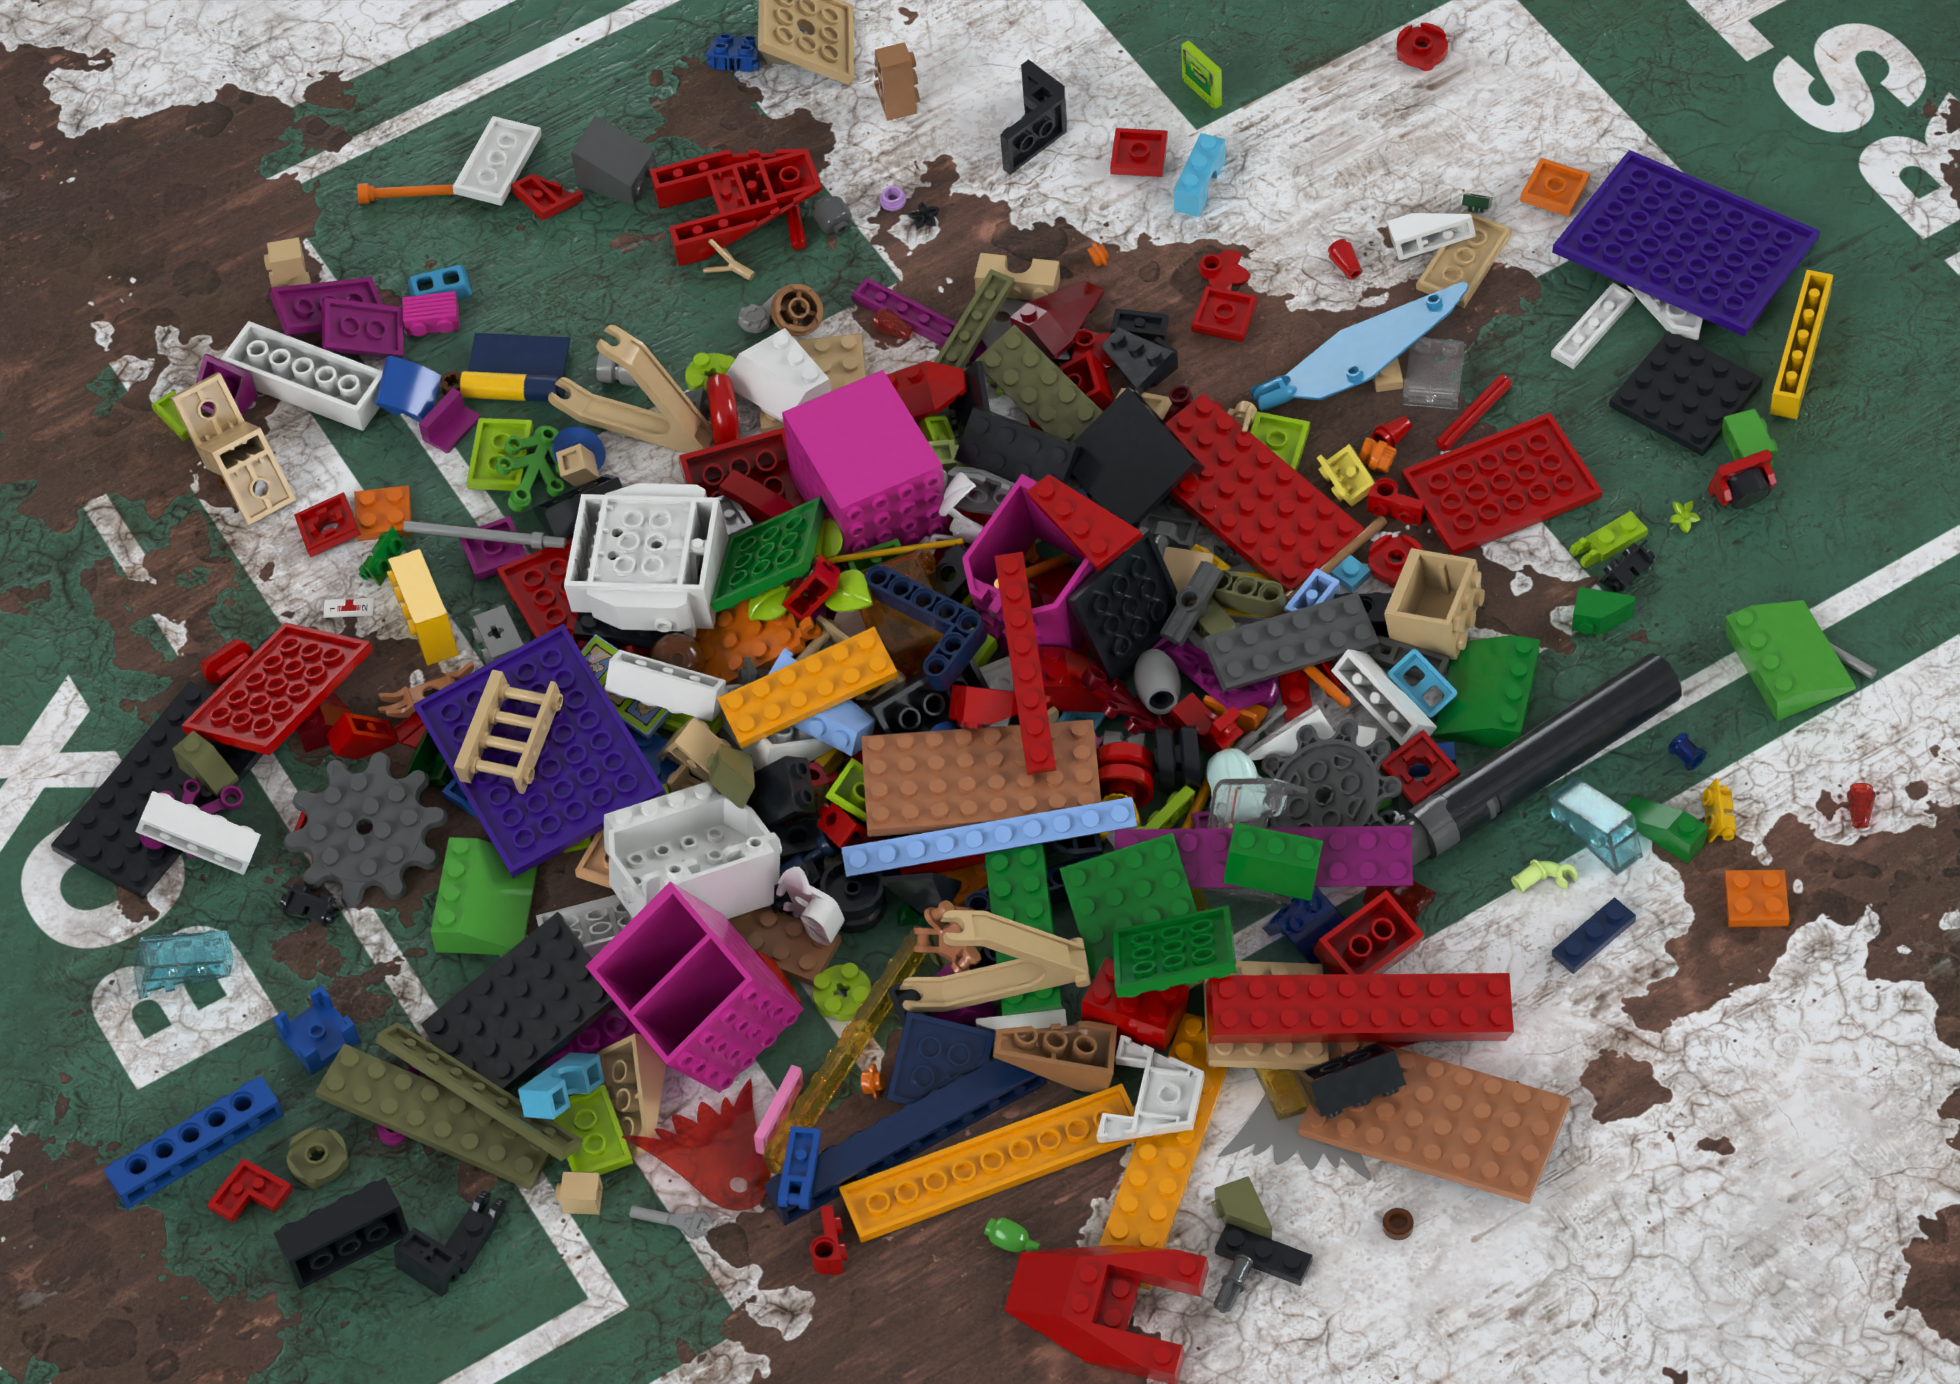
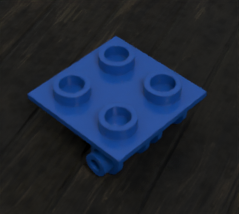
[705,33,760,72]

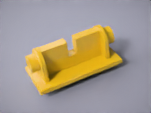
[1701,778,1737,843]

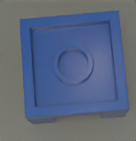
[272,985,360,1075]

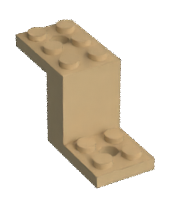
[170,372,297,525]

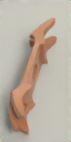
[378,661,474,718]

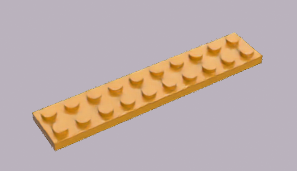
[1099,1013,1229,1290]
[839,1083,1138,1243]

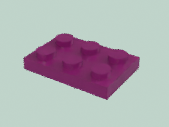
[322,297,403,358]

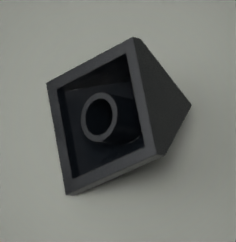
[881,873,962,914]

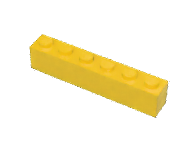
[1770,270,1833,420]

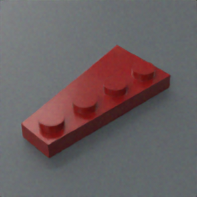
[1027,474,1143,571]

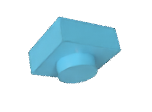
[1331,555,1371,593]

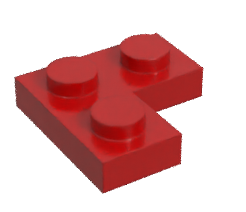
[207,1158,293,1223]

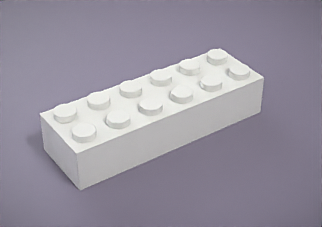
[220,321,383,431]

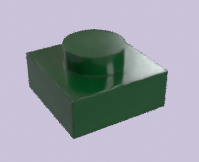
[1462,193,1493,213]

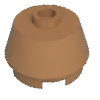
[771,284,823,336]

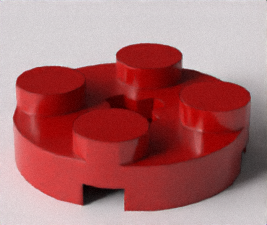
[1397,23,1448,71]
[1368,534,1423,588]

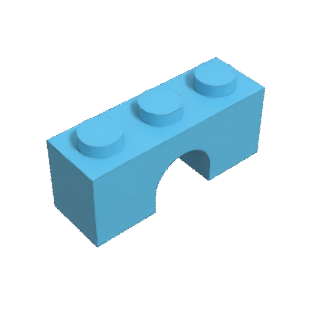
[1174,133,1226,217]
[518,1052,605,1119]

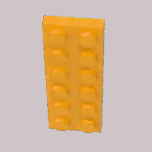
[717,627,899,749]

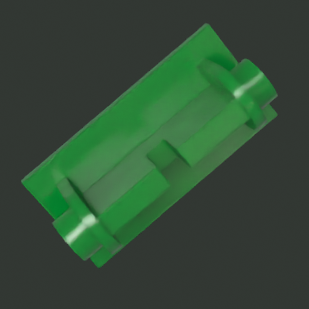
[359,526,407,586]

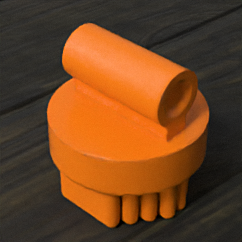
[1359,438,1396,474]

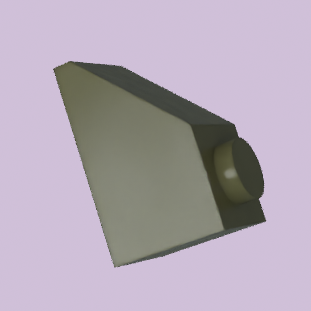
[172,731,239,798]
[706,744,755,809]
[1211,1176,1272,1239]

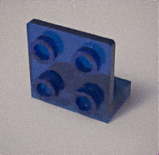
[1262,887,1346,964]

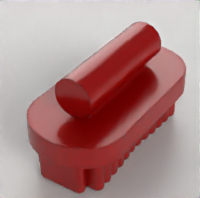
[199,639,253,684]

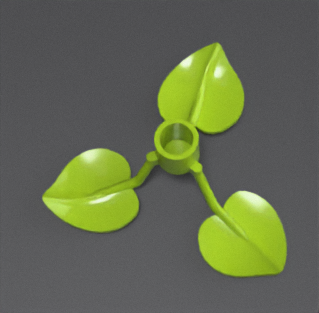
[748,518,873,621]

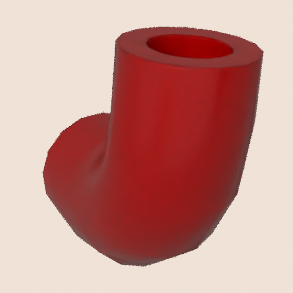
[706,374,740,446]

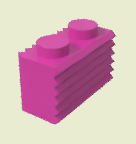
[402,291,460,337]

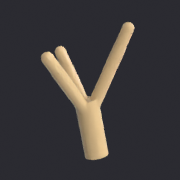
[703,239,755,281]

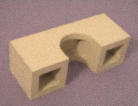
[264,237,311,288]
[974,253,1060,301]

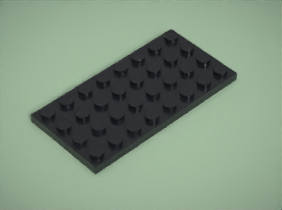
[51,681,263,899]

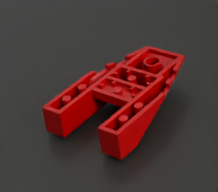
[649,149,822,266]
[1004,1245,1209,1384]

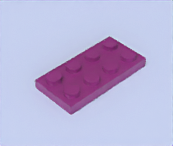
[269,277,383,335]

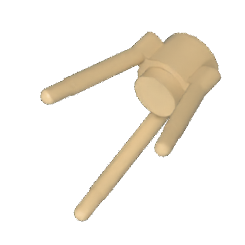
[1227,401,1257,433]

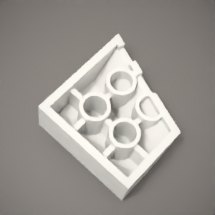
[725,328,831,423]

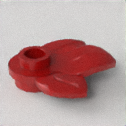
[1198,250,1251,291]
[1072,329,1115,369]

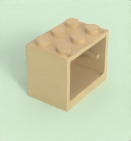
[1384,548,1485,660]

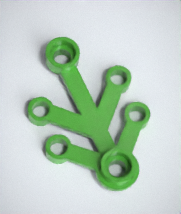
[495,426,564,512]

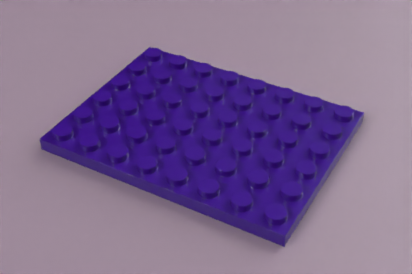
[1552,150,1820,337]
[413,624,666,878]

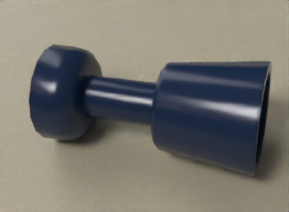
[780,832,840,876]

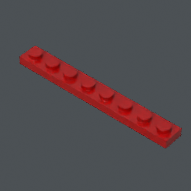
[994,552,1057,775]

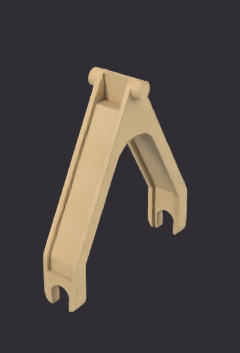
[548,325,713,453]
[900,910,1091,1012]

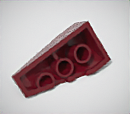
[1010,280,1105,360]
[296,692,351,753]

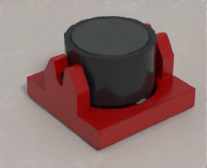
[1707,449,1777,509]

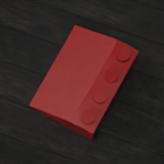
[679,428,805,522]

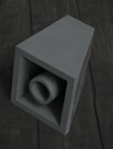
[571,116,658,204]

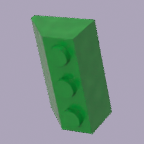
[1223,823,1323,901]

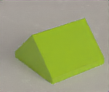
[825,758,867,823]

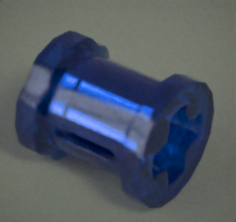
[1668,732,1707,771]

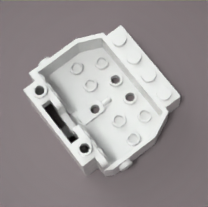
[564,483,729,638]
[604,781,782,919]

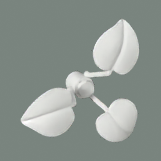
[909,470,984,581]

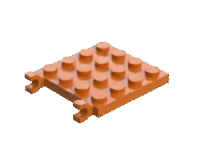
[694,580,823,686]

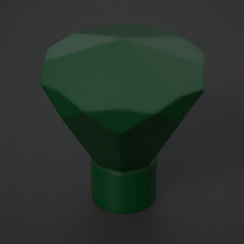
[897,902,928,927]

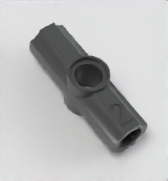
[1160,561,1224,646]

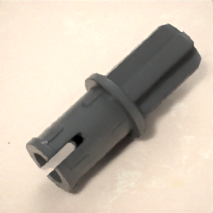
[1213,1254,1254,1314]

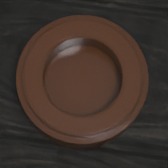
[1382,1208,1414,1240]

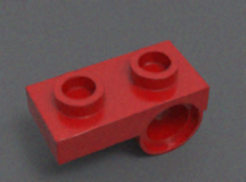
[1367,478,1424,526]
[810,1205,848,1275]

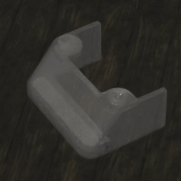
[1200,778,1308,904]

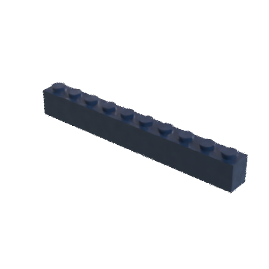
[764,1059,1047,1226]

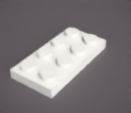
[453,116,541,206]

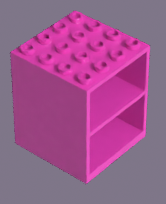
[782,370,948,570]
[585,881,804,1093]

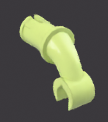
[1511,859,1577,893]

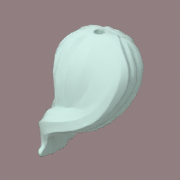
[1205,748,1273,823]

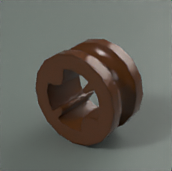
[440,371,462,395]

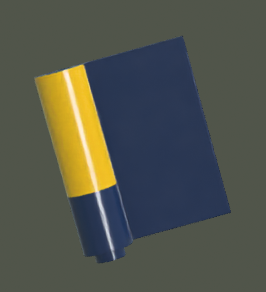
[460,333,570,402]

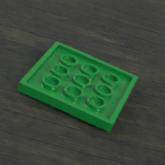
[710,496,826,613]
[1059,833,1198,979]
[1112,905,1237,998]

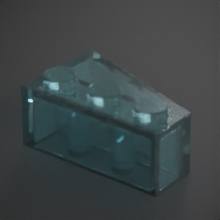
[1549,777,1643,876]
[133,930,234,999]

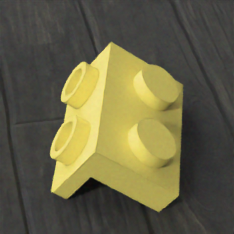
[1317,444,1375,507]

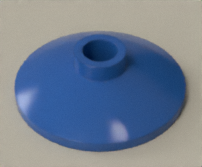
[552,427,606,471]

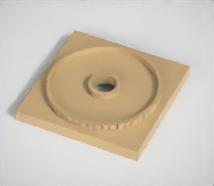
[758,0,854,85]

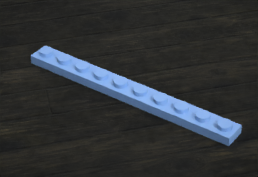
[841,797,1137,877]

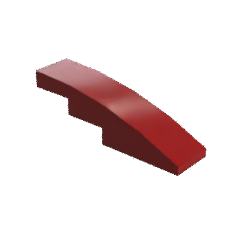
[719,469,795,522]

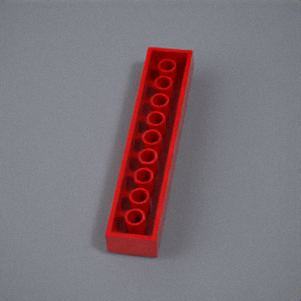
[1205,973,1514,1044]

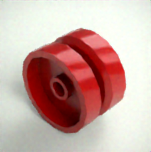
[1096,742,1155,809]

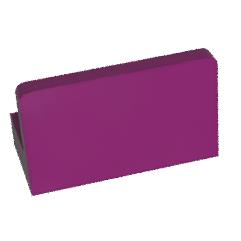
[419,388,480,453]

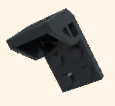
[1000,59,1067,175]

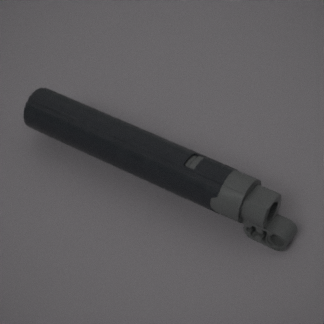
[1378,653,1682,866]

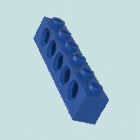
[103,1076,284,1210]

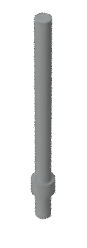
[403,521,567,549]

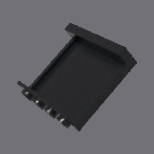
[1070,387,1205,527]

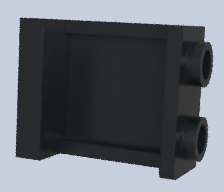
[746,756,817,829]

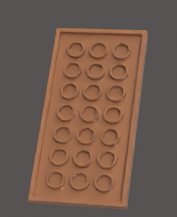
[861,720,1101,837]
[1298,1042,1571,1204]

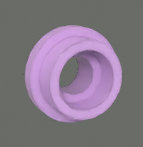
[880,186,906,211]

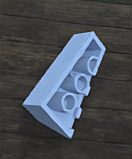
[768,648,875,756]

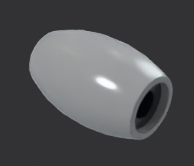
[1134,649,1181,714]

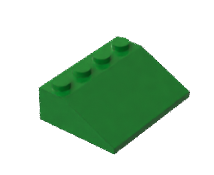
[1434,635,1540,749]

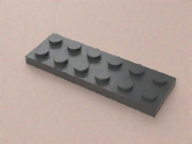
[1202,592,1380,692]

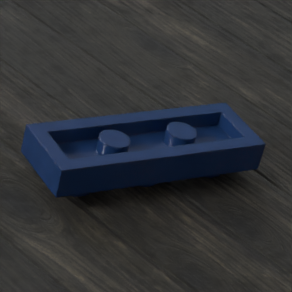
[1552,897,1636,974]

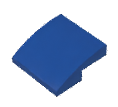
[375,356,441,423]

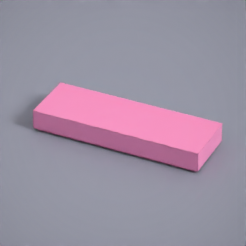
[754,1065,804,1156]

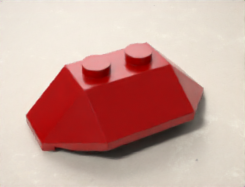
[886,361,966,421]

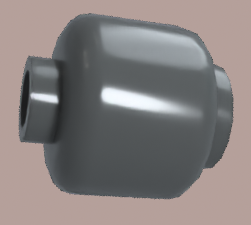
[813,195,852,235]

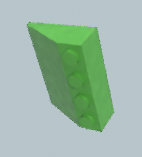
[1726,600,1856,721]
[431,837,539,955]

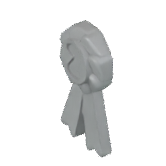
[738,289,780,333]

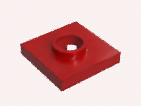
[294,492,361,557]
[1380,730,1460,807]

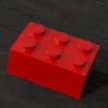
[1313,890,1425,974]
[1081,958,1189,1052]

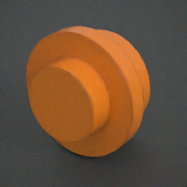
[1087,242,1110,268]

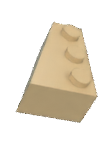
[656,717,758,795]

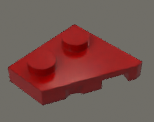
[511,174,583,221]

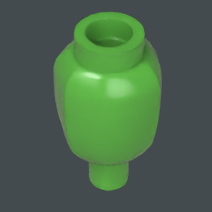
[984,1218,1040,1253]

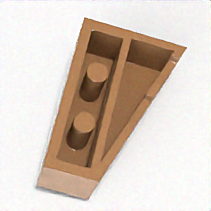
[874,42,920,121]

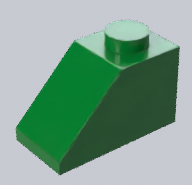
[1572,587,1636,635]

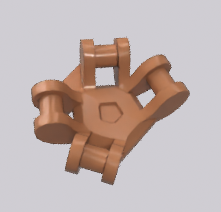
[914,900,981,973]

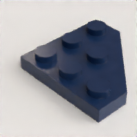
[886,1011,995,1104]

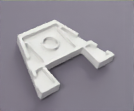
[1097,1035,1205,1143]

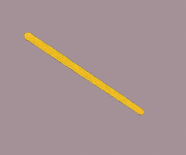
[827,538,966,564]

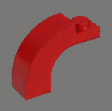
[1168,692,1244,754]

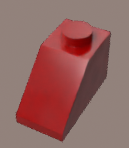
[326,712,398,760]

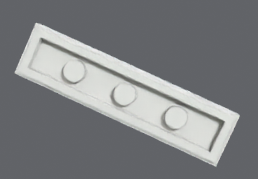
[1551,283,1636,369]

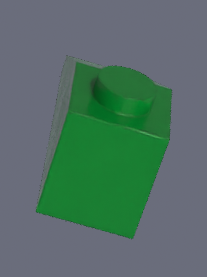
[1616,796,1708,864]

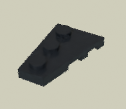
[1101,328,1176,395]

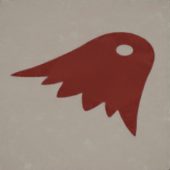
[622,1079,771,1211]

